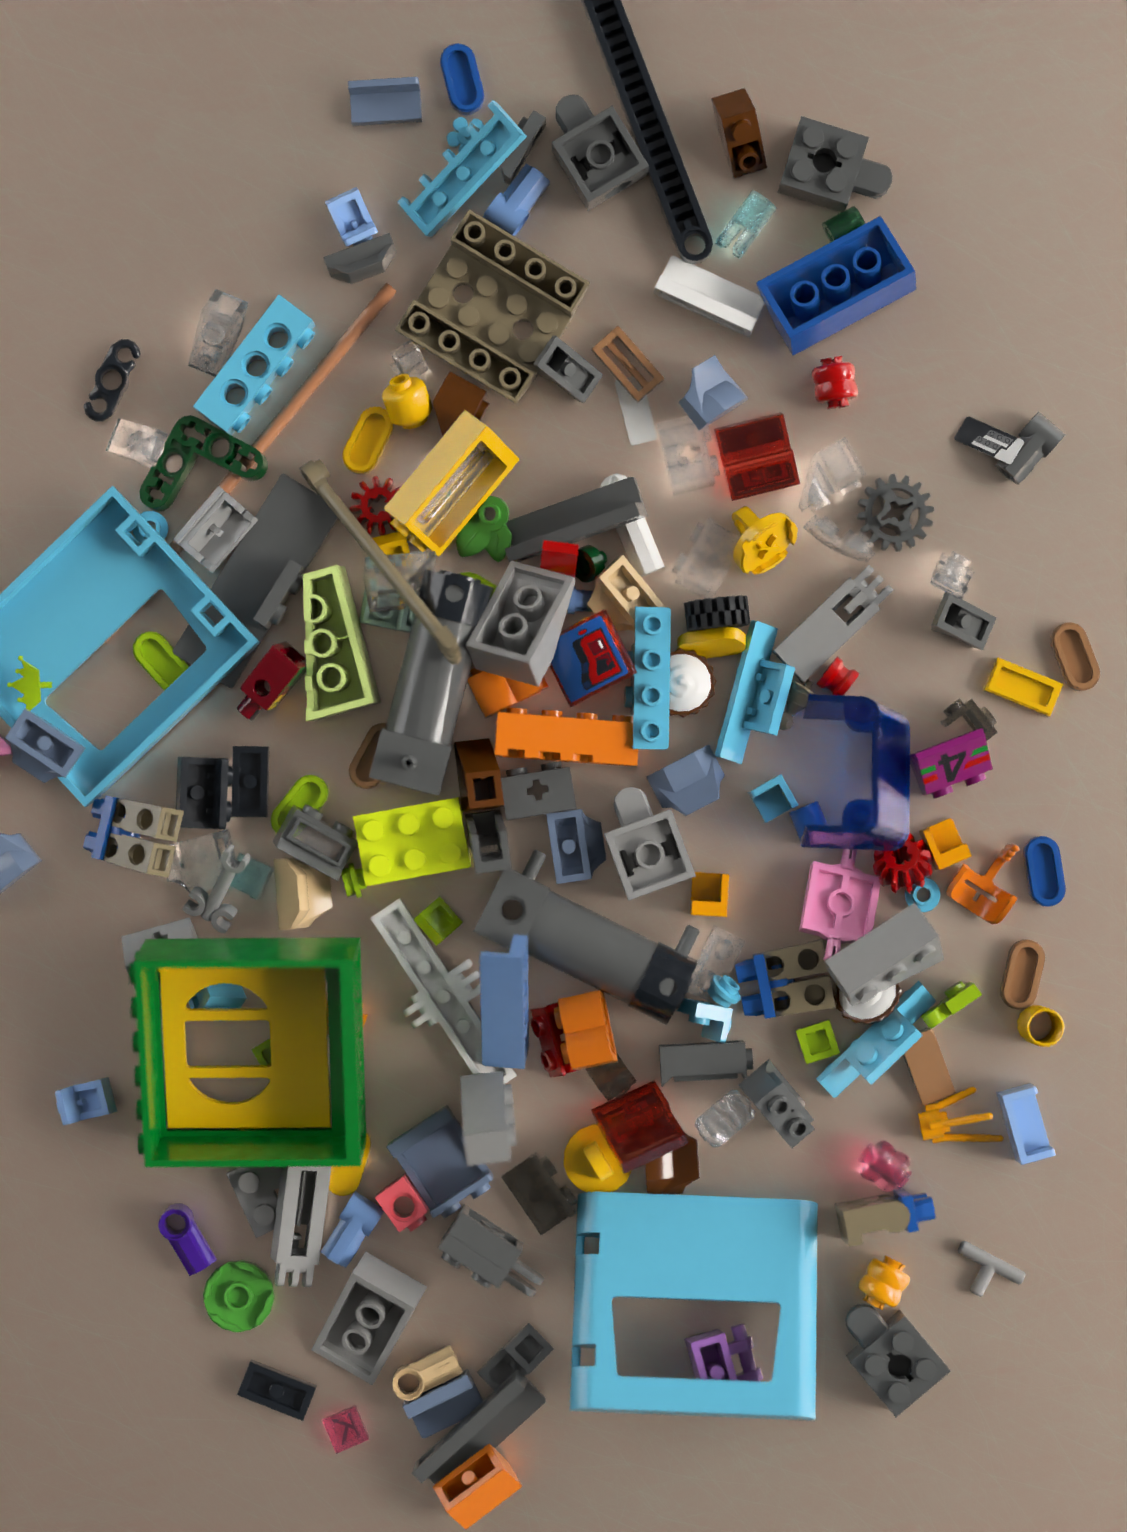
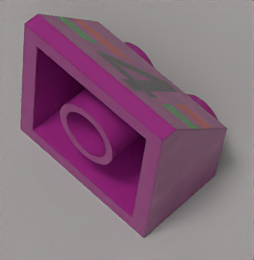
[908,728,993,799]

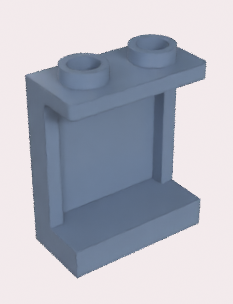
[386,1105,494,1218]

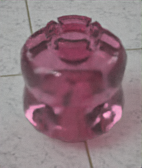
[858,1140,912,1192]

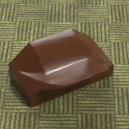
[645,1122,700,1195]

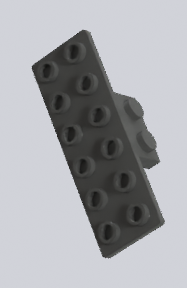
[173,474,338,688]

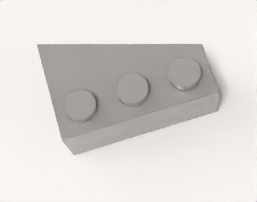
[825,903,944,1006]
[460,1071,517,1166]

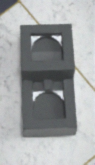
[477,1323,554,1390]

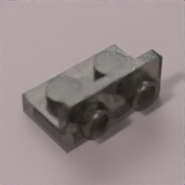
[501,1152,578,1235]

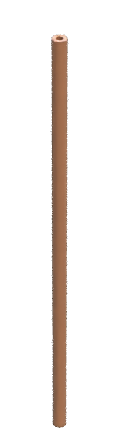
[105,283,397,643]

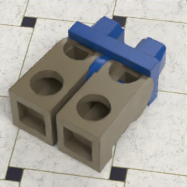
[83,795,184,878]
[735,939,836,1019]
[835,1188,936,1247]

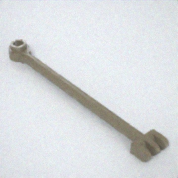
[299,459,462,664]

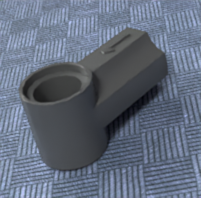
[995,412,1066,485]

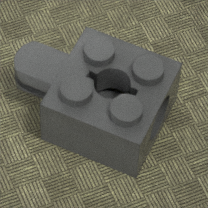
[552,95,649,211]
[778,116,892,213]
[438,1204,545,1297]
[845,1303,951,1417]

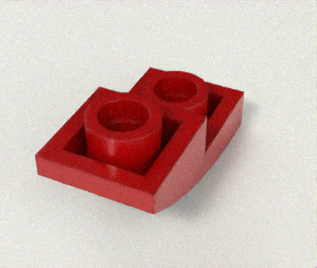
[540,540,579,578]

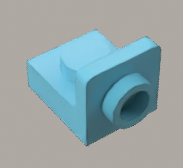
[676,998,733,1043]

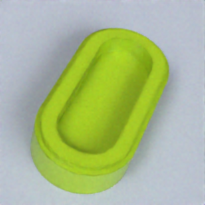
[133,631,190,690]
[271,775,329,837]

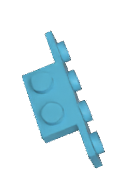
[624,607,671,750]
[715,620,795,764]
[816,981,936,1098]

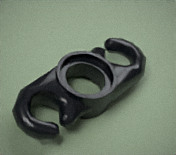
[83,339,141,421]

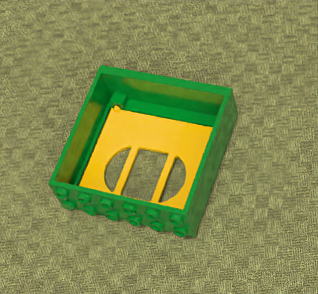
[129,937,367,1167]

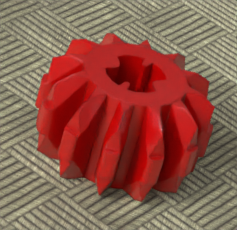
[349,476,401,536]
[873,832,933,894]

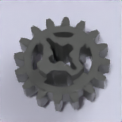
[856,474,934,552]

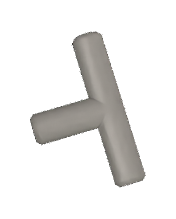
[958,1241,1026,1297]

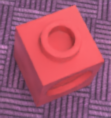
[374,1173,429,1232]

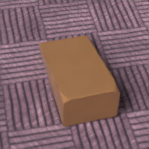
[903,1027,956,1106]

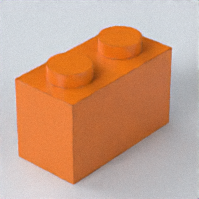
[432,1443,523,1530]

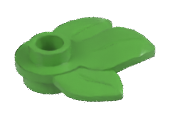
[456,496,512,562]

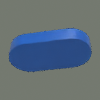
[440,43,484,115]
[1023,836,1066,907]

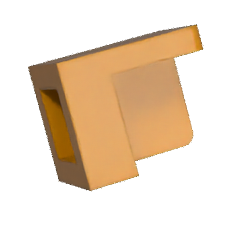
[919,818,972,870]
[690,872,729,917]

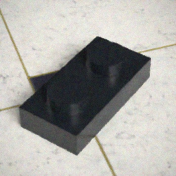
[231,746,269,817]
[237,1359,317,1421]

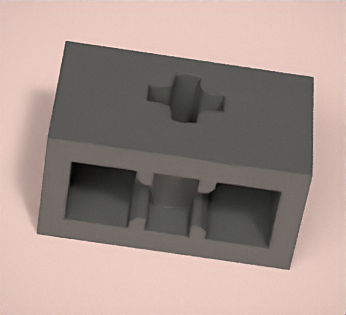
[501,761,577,820]

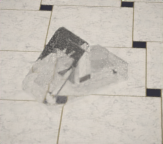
[106,418,168,468]

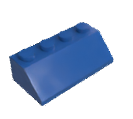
[756,216,916,356]

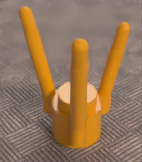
[918,1087,1004,1143]

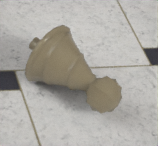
[779,679,820,730]

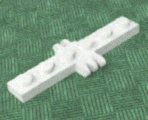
[370,898,517,1084]

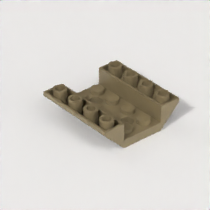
[395,209,590,404]

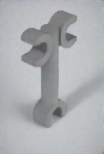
[182,844,251,933]

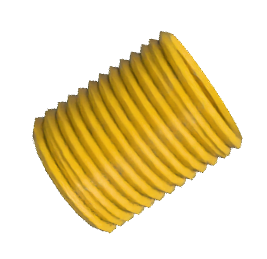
[1017,1005,1064,1047]

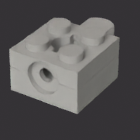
[604,787,696,900]

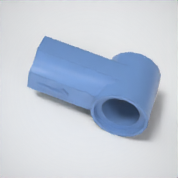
[483,164,550,237]
[321,1191,384,1268]

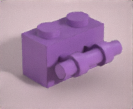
[684,1323,763,1382]

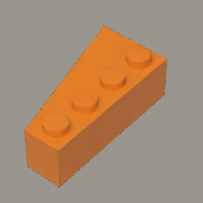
[495,708,638,767]

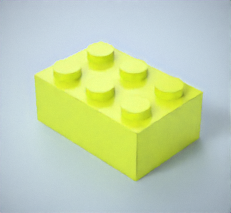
[353,797,472,886]

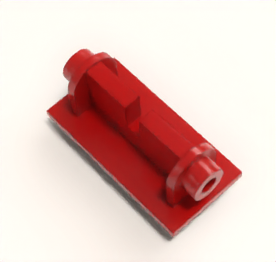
[530,1002,578,1077]

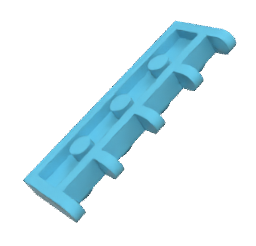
[398,100,527,237]

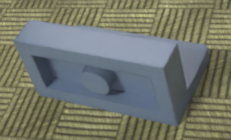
[348,77,422,126]
[402,1369,483,1438]

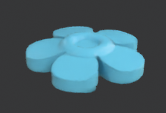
[447,117,484,152]

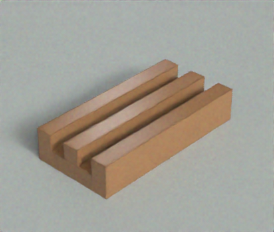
[592,326,664,403]

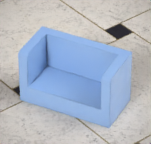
[997,1083,1056,1165]

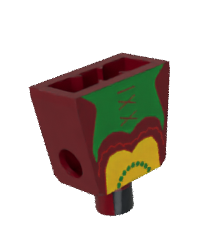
[237,641,306,721]

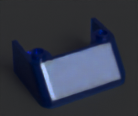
[801,694,910,851]

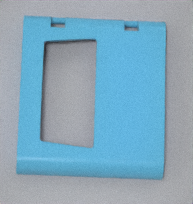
[0,486,259,807]
[570,1192,818,1421]

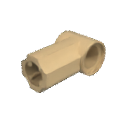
[392,1345,463,1401]

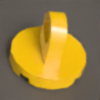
[732,506,798,575]
[563,1123,633,1192]

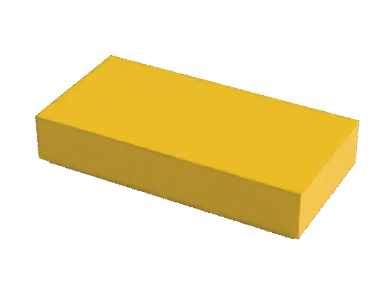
[983,657,1063,717]

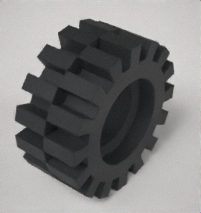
[684,595,750,632]

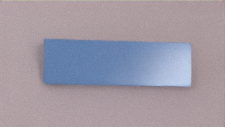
[479,934,529,1069]

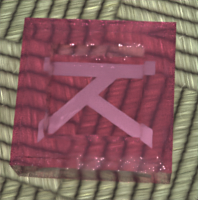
[322,1405,369,1454]

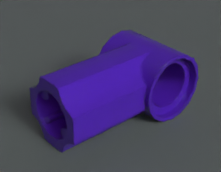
[159,1203,217,1276]

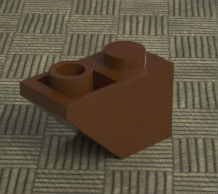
[711,88,767,178]
[433,371,490,436]
[454,738,504,812]

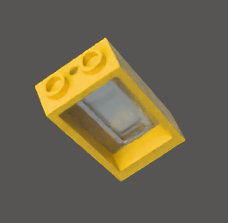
[383,410,520,557]

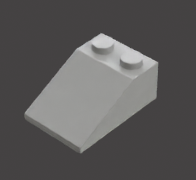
[466,560,576,686]
[311,1252,427,1385]

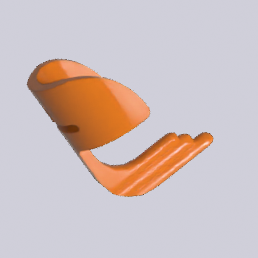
[946,844,1019,924]

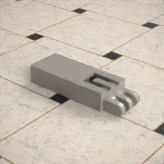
[772,565,893,683]
[270,1166,331,1287]

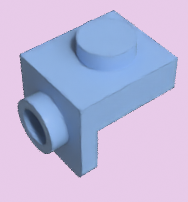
[325,187,378,247]
[55,1077,117,1125]

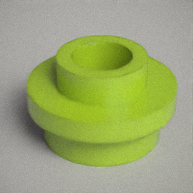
[341,863,367,898]

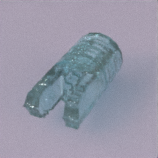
[715,190,777,258]

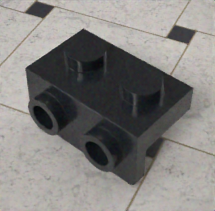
[176,757,233,829]

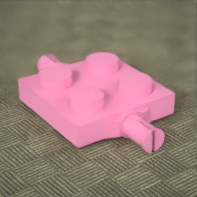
[799,845,880,961]

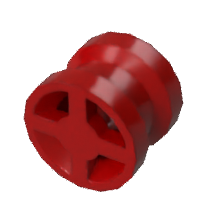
[816,656,860,701]

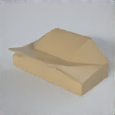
[587,555,665,633]
[273,858,333,930]

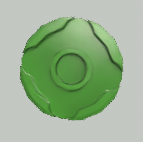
[203,1260,275,1332]

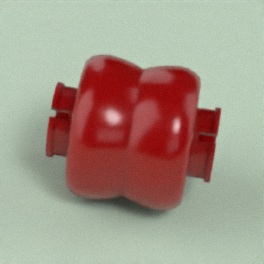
[812,356,858,409]

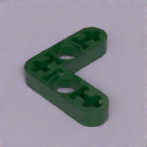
[139,415,268,512]

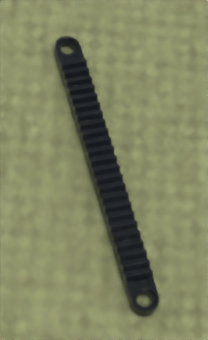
[581,0,713,264]

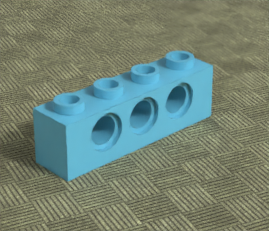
[193,295,315,435]

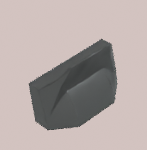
[323,233,396,284]

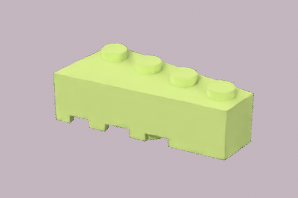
[303,565,381,721]

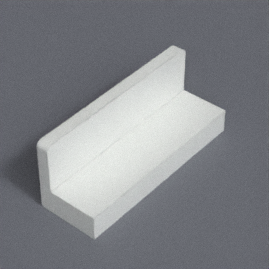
[654,256,765,337]

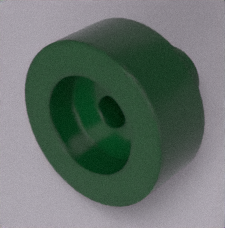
[575,545,608,583]

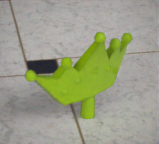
[7,656,52,710]

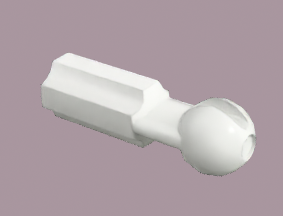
[600,474,665,577]

